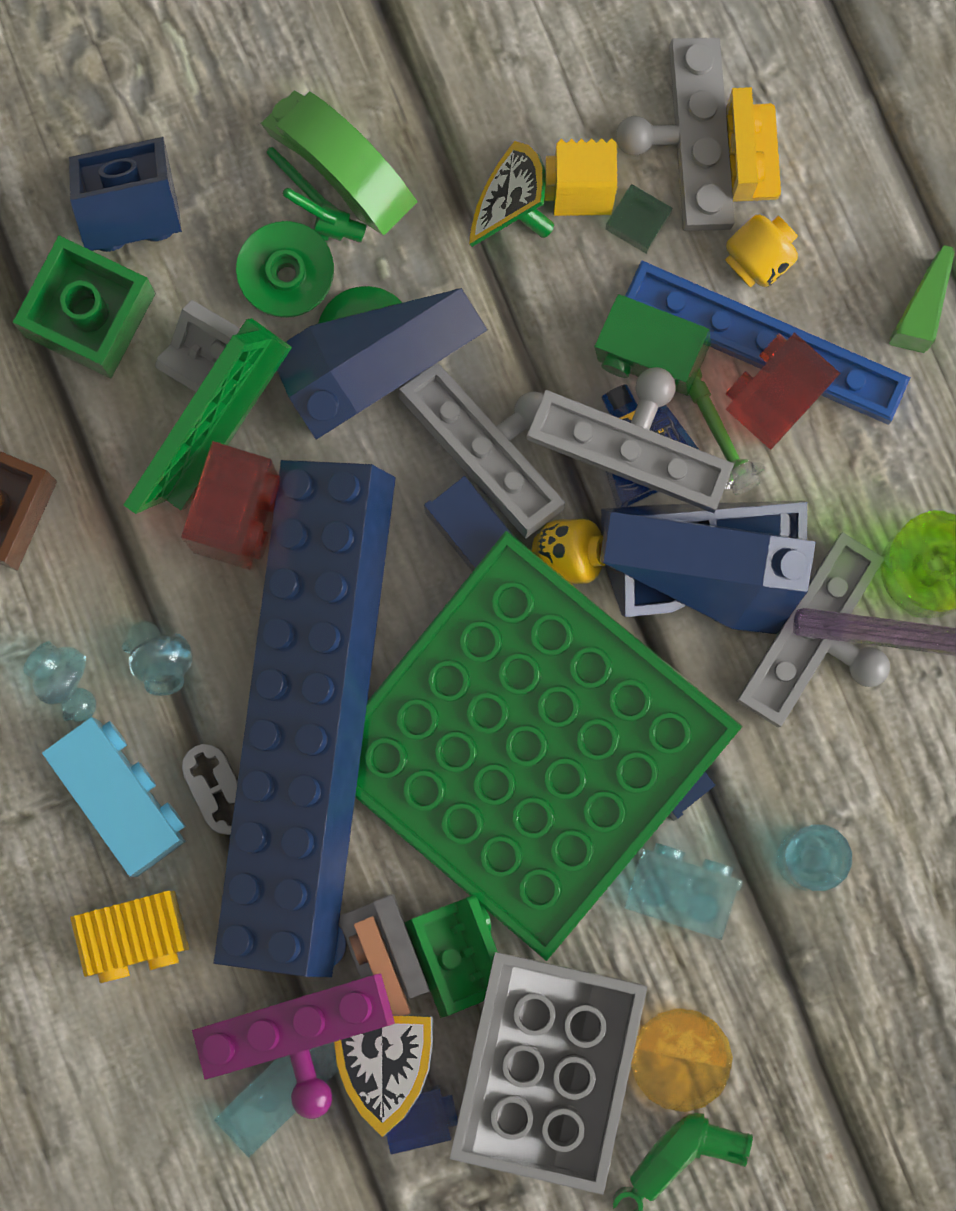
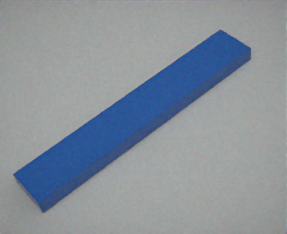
[625,260,911,425]

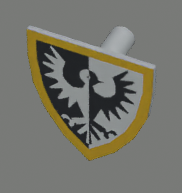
[334,1015,433,1137]

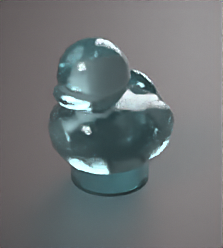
[122,621,193,696]
[23,642,97,722]

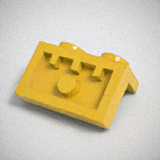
[726,87,781,202]

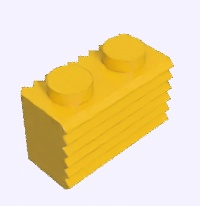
[544,138,617,216]
[70,890,189,984]

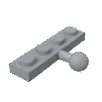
[616,38,735,231]
[399,362,565,539]
[527,367,734,513]
[736,532,890,728]

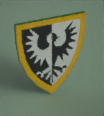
[469,141,554,247]

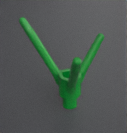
[266,147,367,243]

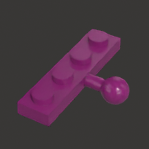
[192,973,395,1119]

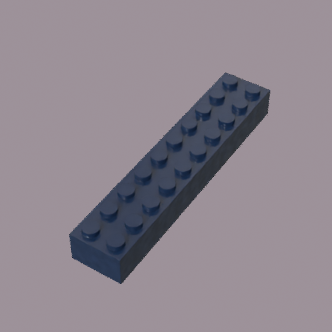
[213,460,396,977]

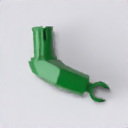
[612,1113,753,1211]

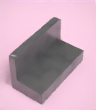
[339,894,430,999]

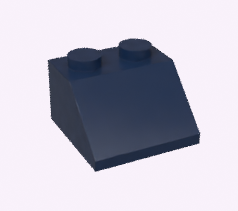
[69,137,182,252]

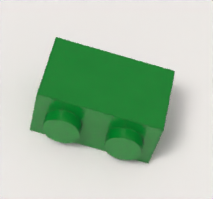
[594,294,711,396]

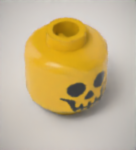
[725,214,798,288]
[532,519,605,584]

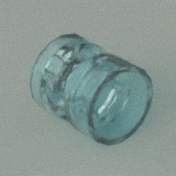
[777,824,852,891]

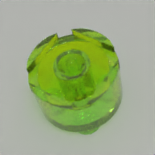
[881,510,956,618]

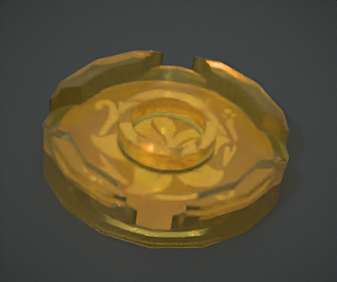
[631,1008,733,1112]

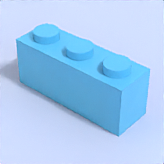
[42,717,186,877]

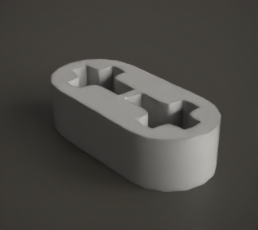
[182,744,238,835]

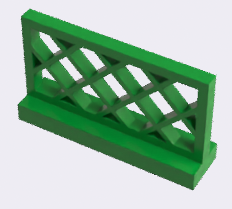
[123,318,292,514]

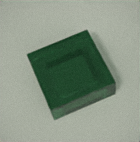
[605,184,673,254]

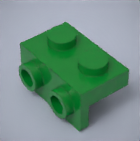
[404,895,499,1018]

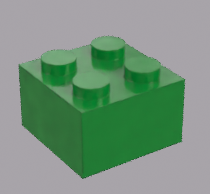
[13,235,156,379]

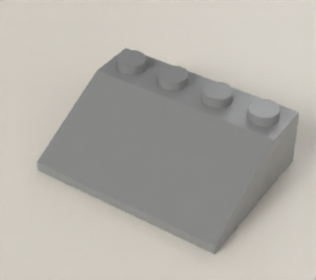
[450,952,647,1195]

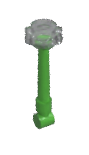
[689,368,765,495]

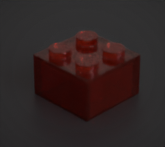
[725,332,840,450]
[181,441,280,570]

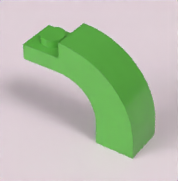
[261,90,418,236]

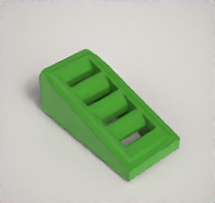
[889,245,955,353]

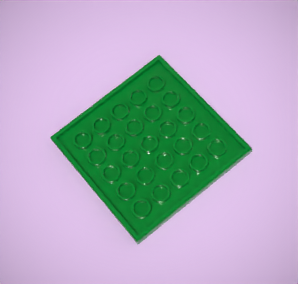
[355,531,743,961]

